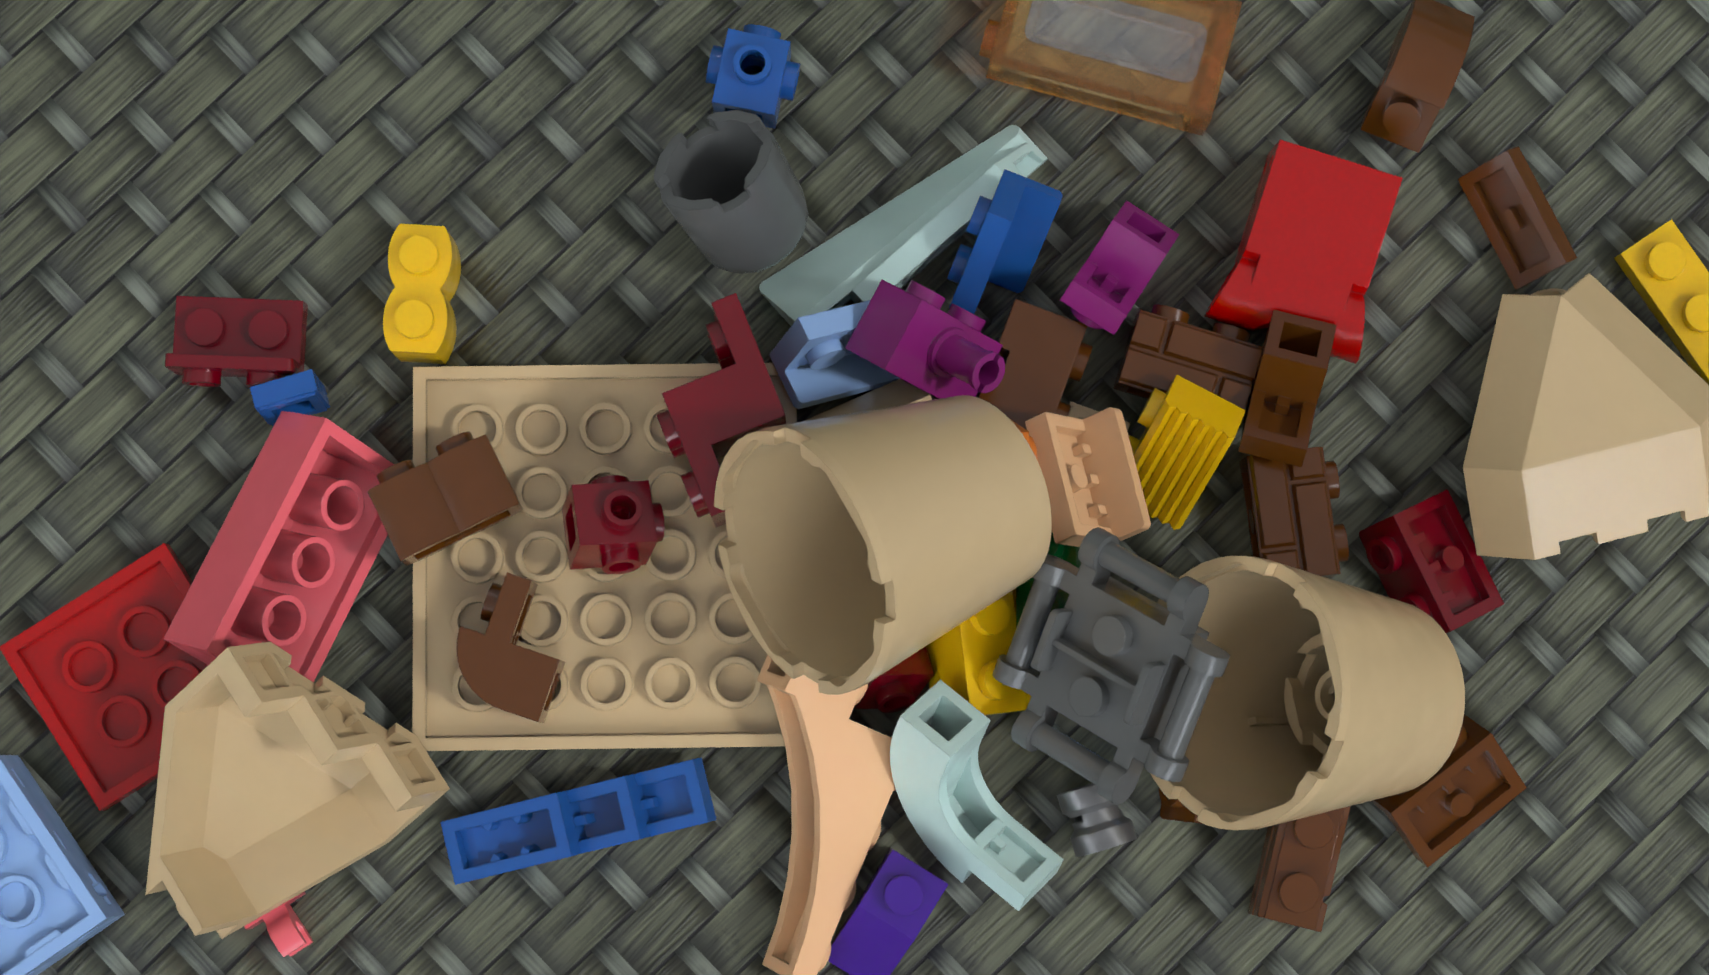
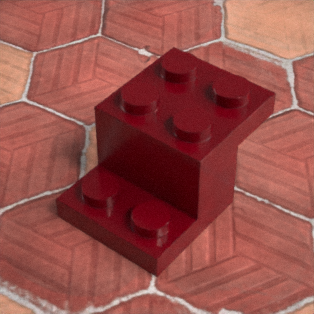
[656,293,786,528]

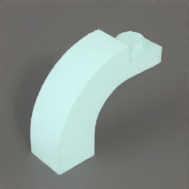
[890,679,1064,911]

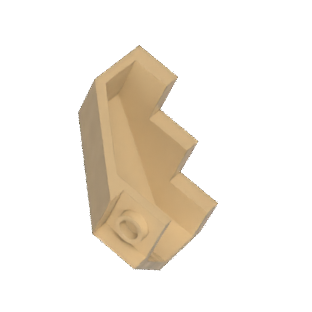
[1463,273,1709,560]
[145,642,450,939]

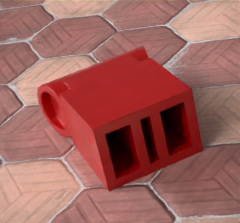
[1204,139,1403,364]

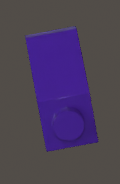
[828,847,948,975]

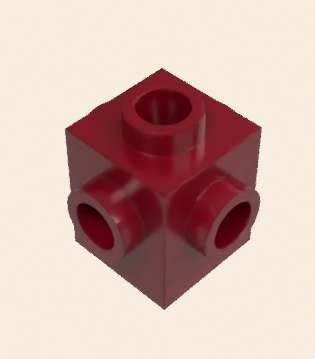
[562,475,665,574]

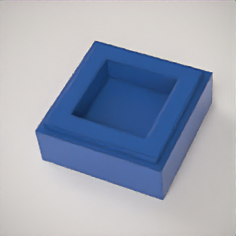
[250,369,330,426]

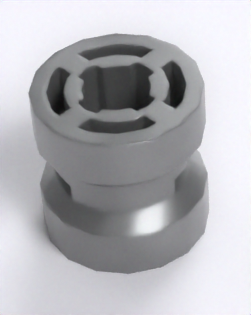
[1057,783,1137,857]

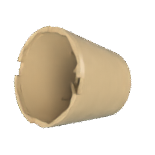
[714,395,1052,695]
[1150,556,1465,830]

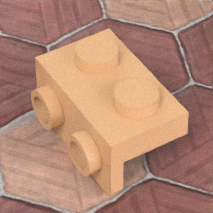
[1025,407,1151,547]

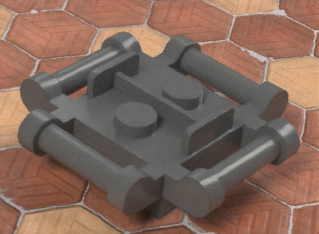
[992,527,1230,805]

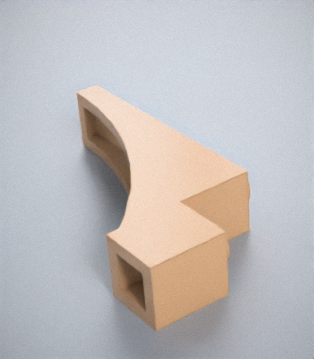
[757,655,896,975]

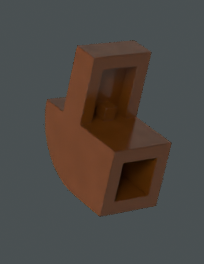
[1361,0,1475,153]
[1238,310,1337,467]
[457,572,565,723]

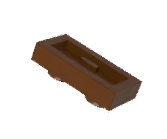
[1458,146,1577,290]

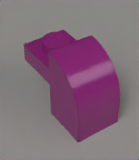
[1060,200,1180,335]

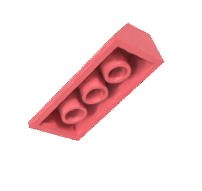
[163,411,394,682]

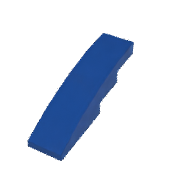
[440,757,717,885]

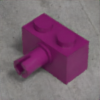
[845,279,1005,399]

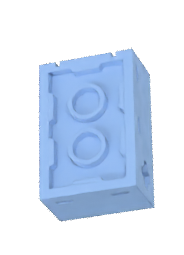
[0,755,125,975]

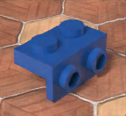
[947,169,1063,314]

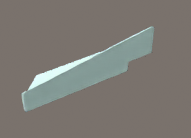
[759,125,1048,326]

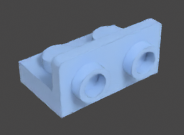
[769,300,901,409]

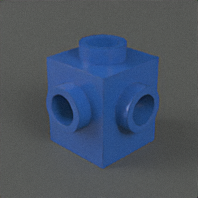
[706,24,801,129]

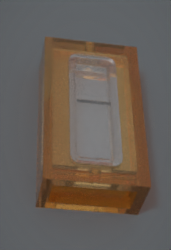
[978,0,1242,136]

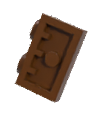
[1371,714,1527,868]

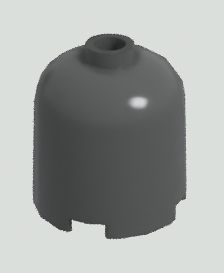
[653,110,809,274]

